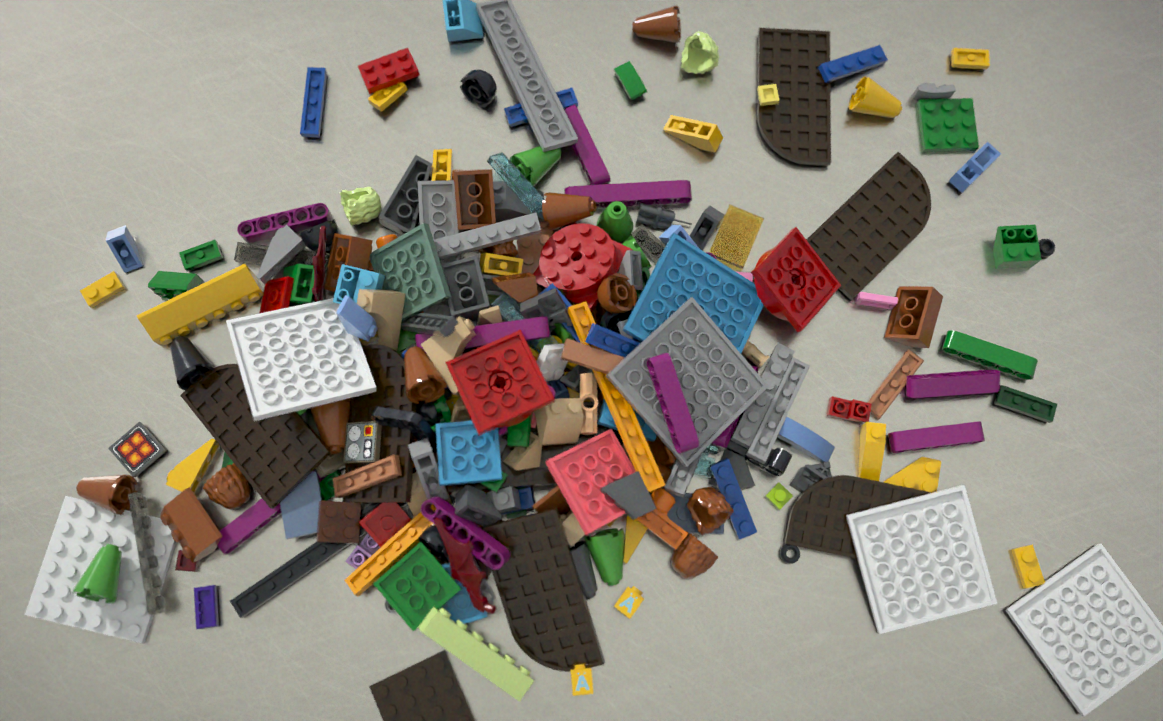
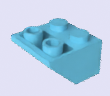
[442,0,484,42]
[333,264,385,304]

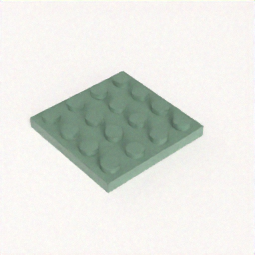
[370,223,451,322]

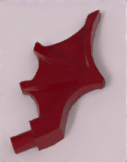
[312,226,326,302]
[434,517,496,614]

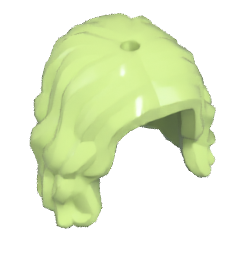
[681,32,719,74]
[340,187,381,225]

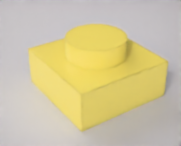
[757,84,779,106]

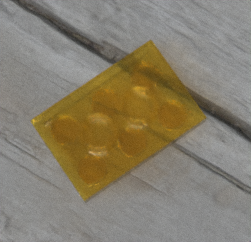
[709,205,764,269]

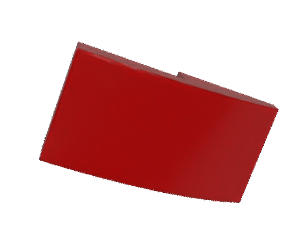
[827,396,872,423]

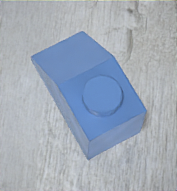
[106,225,143,273]

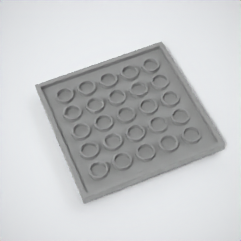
[606,297,769,467]

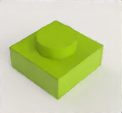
[764,482,793,510]

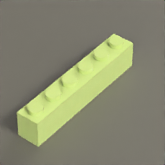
[418,607,534,702]

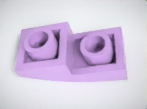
[345,533,381,569]

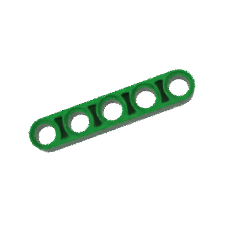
[942,330,1038,380]

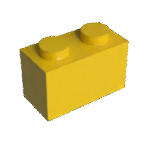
[480,253,523,276]

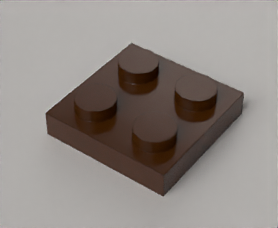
[316,501,361,544]

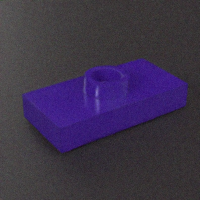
[194,585,219,629]

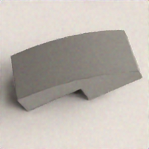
[912,82,956,100]

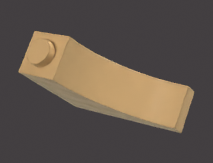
[357,289,405,351]
[421,316,476,395]

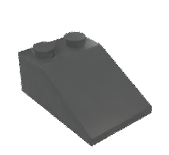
[493,181,544,223]
[441,255,491,322]

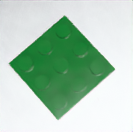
[917,98,979,152]
[373,542,462,632]

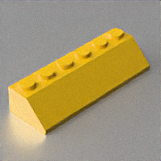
[136,264,263,345]

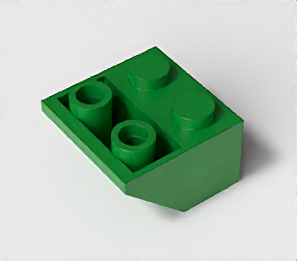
[993,225,1041,269]
[283,264,315,306]
[148,271,203,301]

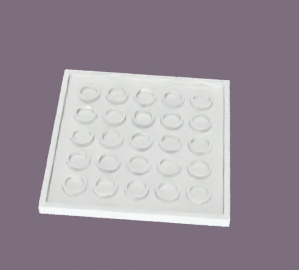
[226,298,376,421]
[846,485,998,634]
[25,496,176,643]
[1005,544,1163,716]

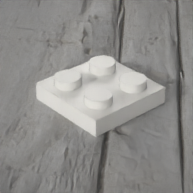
[536,343,568,381]

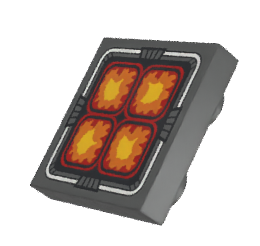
[108,422,166,477]

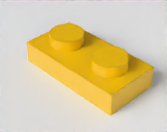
[951,48,990,69]
[368,82,407,112]
[80,271,125,308]
[1011,545,1045,589]

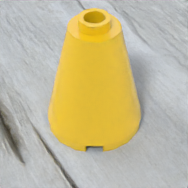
[849,76,902,118]

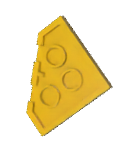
[884,456,941,493]

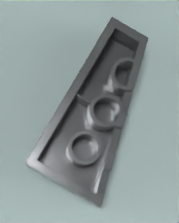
[378,155,432,235]

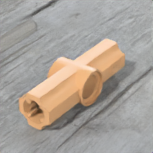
[580,373,598,435]

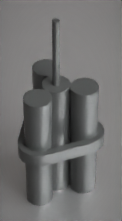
[636,203,692,229]

